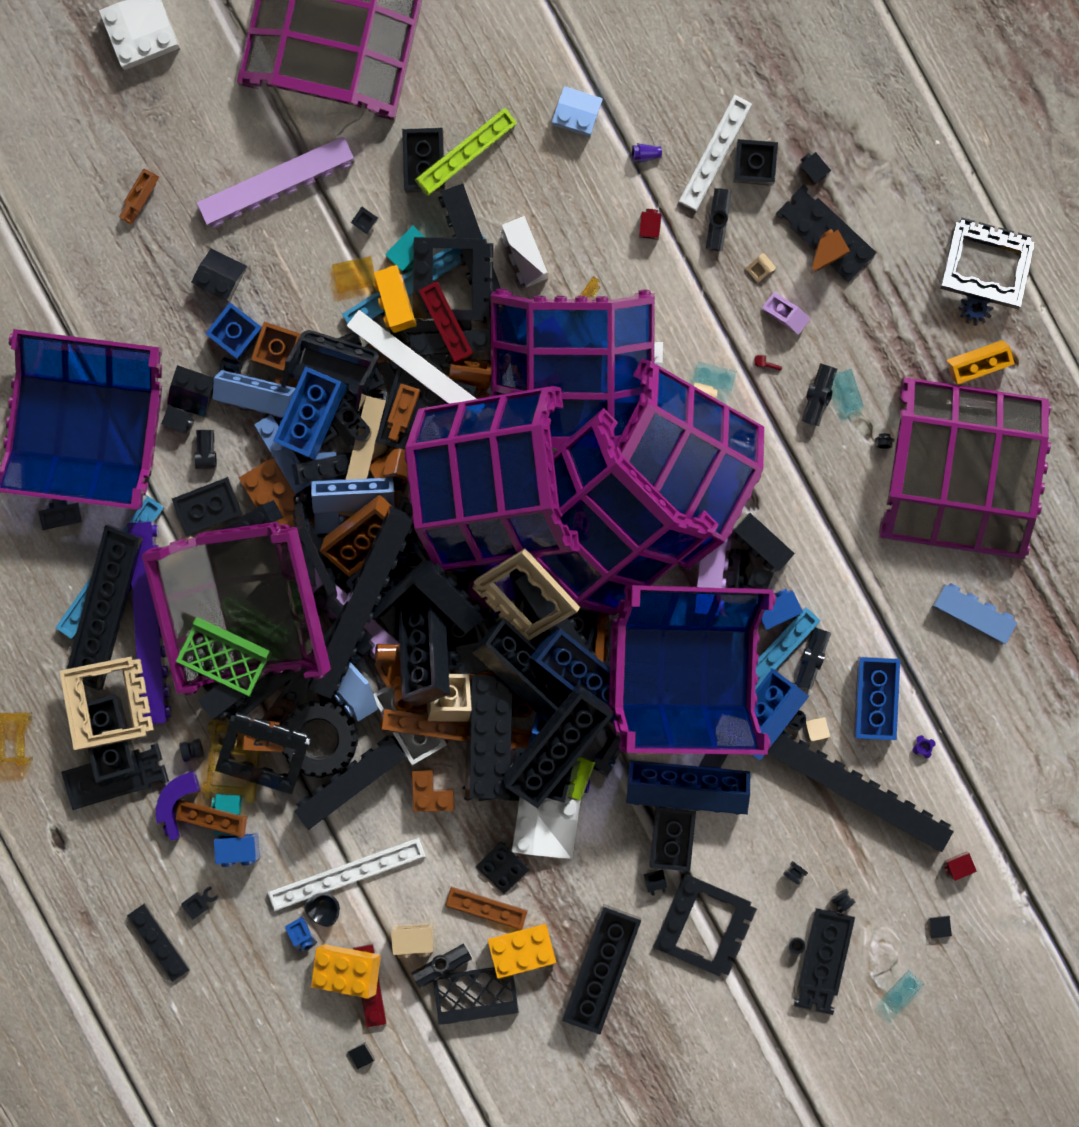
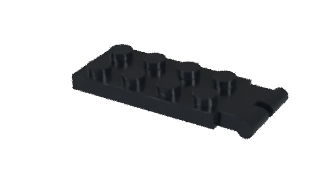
[775,184,877,283]
[61,743,169,810]
[793,907,855,1015]

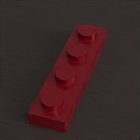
[419,281,474,363]
[353,944,387,1027]

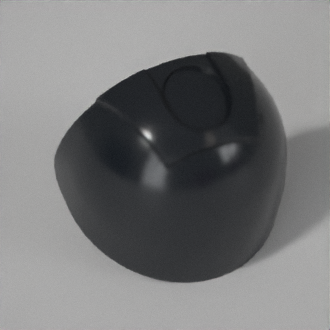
[304,892,340,927]

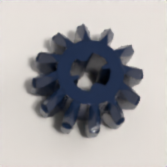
[958,296,994,326]

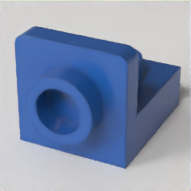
[285,917,317,952]

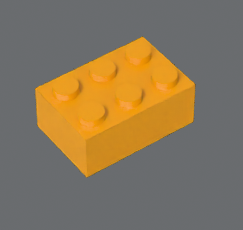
[487,924,557,979]
[311,944,381,998]

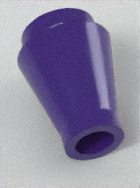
[632,143,662,163]

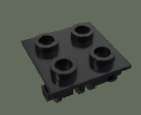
[476,842,530,894]

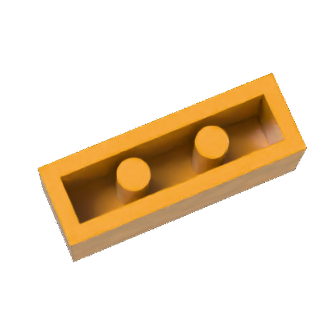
[373,265,417,333]
[946,340,1015,384]

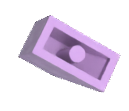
[762,292,810,335]

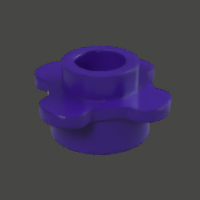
[912,735,936,758]

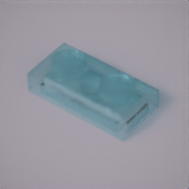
[693,361,737,391]
[834,369,864,413]
[881,970,925,1014]

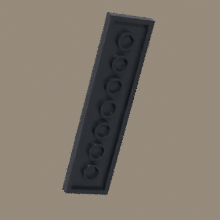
[67,524,143,690]

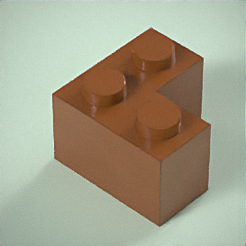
[412,769,455,812]

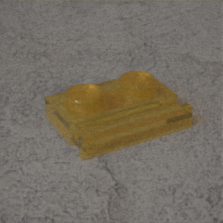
[332,256,376,294]
[570,276,601,316]

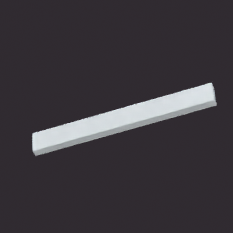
[347,310,487,423]
[268,837,426,911]

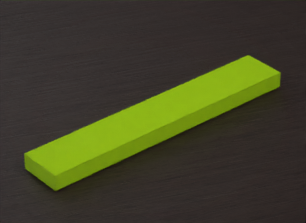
[415,107,517,196]

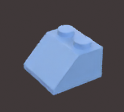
[552,86,603,137]
[334,660,378,722]

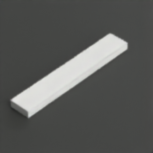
[678,95,752,212]

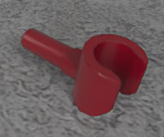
[755,355,782,371]

